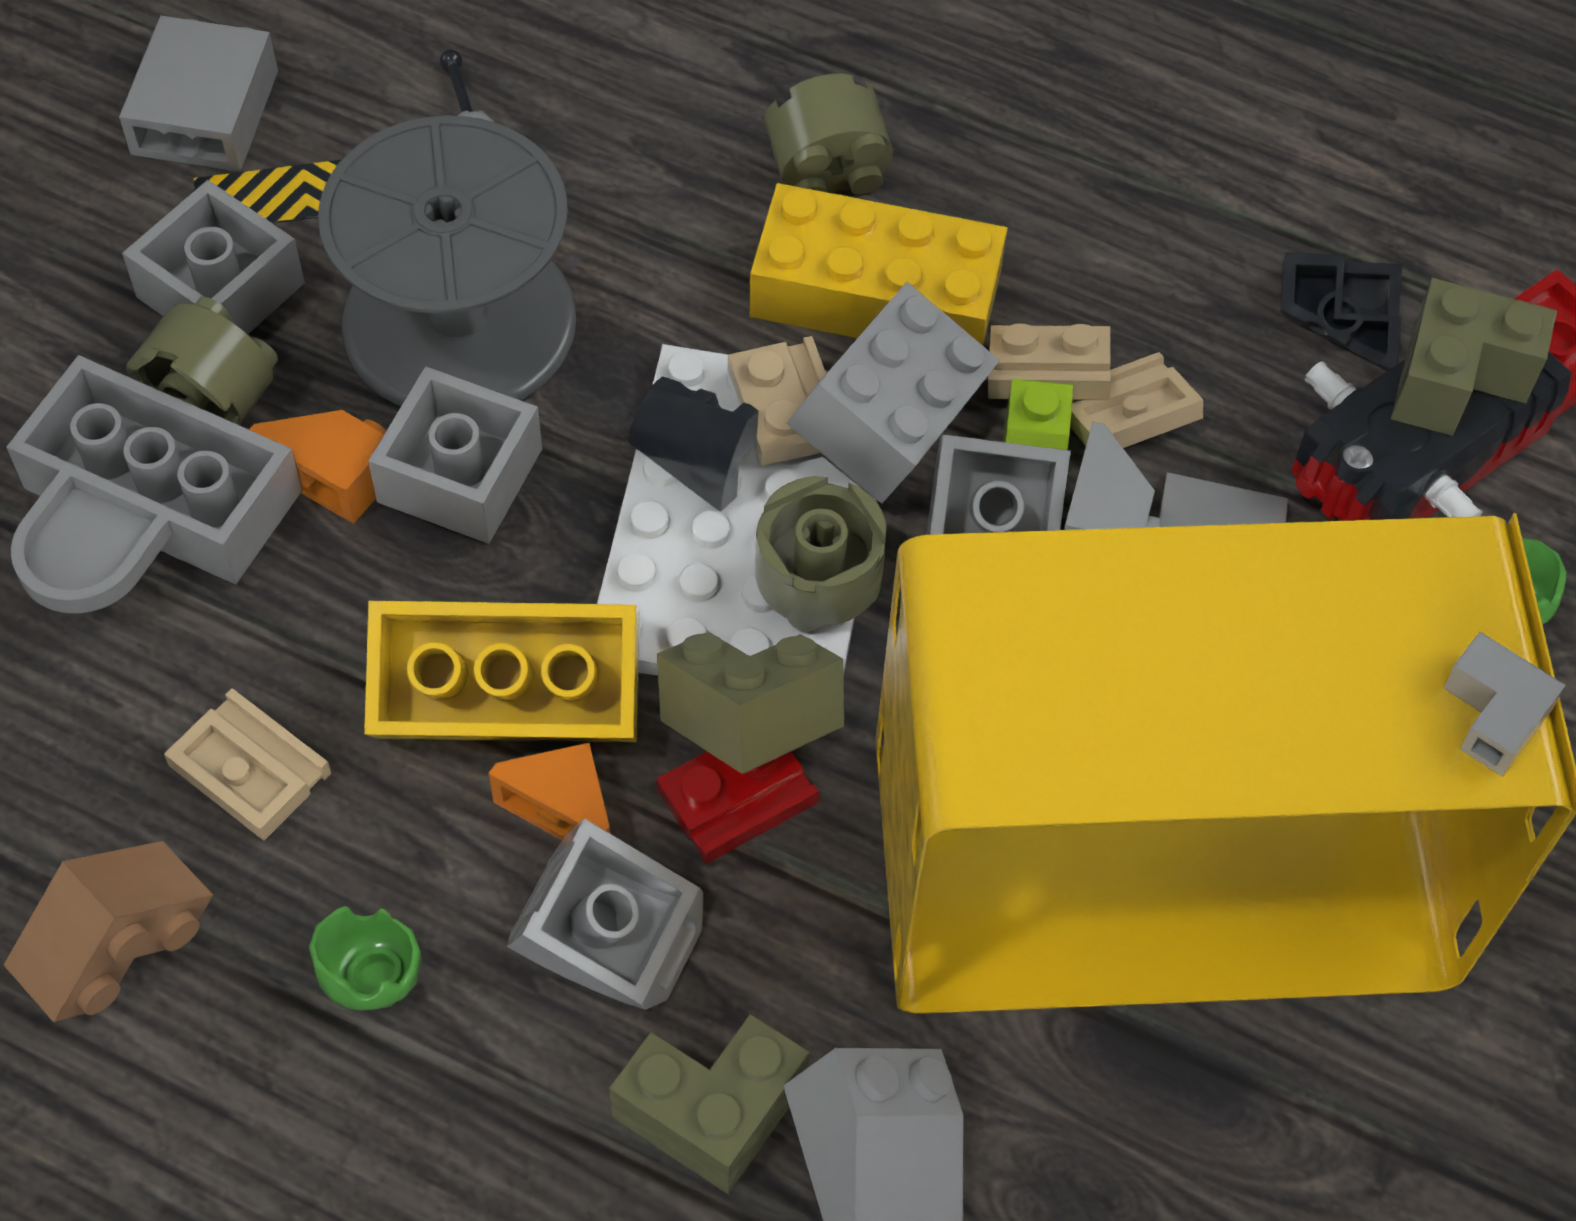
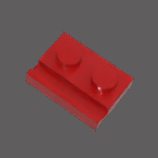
[656,751,819,865]

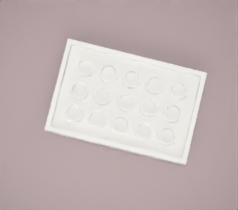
[597,344,877,676]

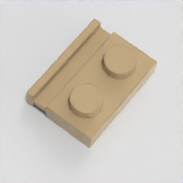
[988,324,1110,400]
[727,336,826,467]
[1070,352,1203,448]
[164,688,331,841]

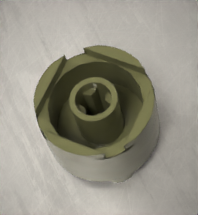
[764,73,893,195]
[126,297,278,425]
[755,476,886,631]

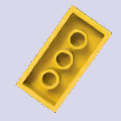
[749,183,1008,346]
[364,601,640,742]

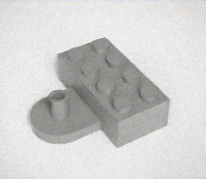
[6,355,302,613]

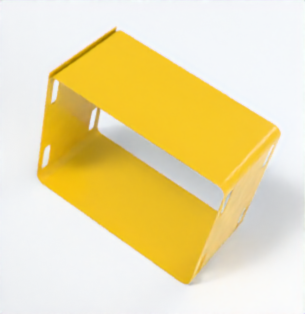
[876,513,1576,1014]

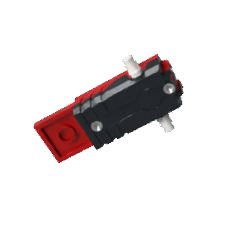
[1291,269,1576,521]

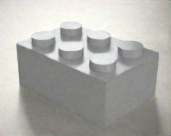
[786,282,1000,504]

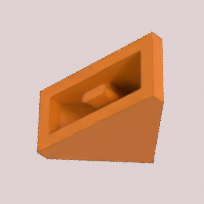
[489,743,610,841]

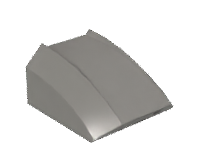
[507,818,703,1010]

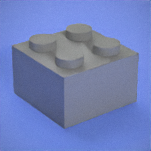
[122,180,305,335]
[368,366,542,544]
[926,435,1071,535]

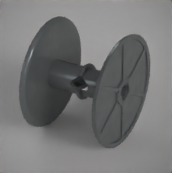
[318,115,576,406]

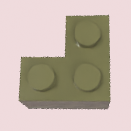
[1391,278,1557,436]
[657,632,844,774]
[609,1014,810,1194]

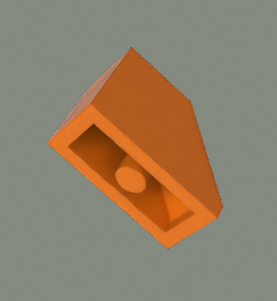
[249,410,386,524]

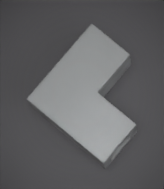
[1444,632,1566,777]

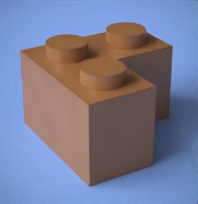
[4,841,213,1022]

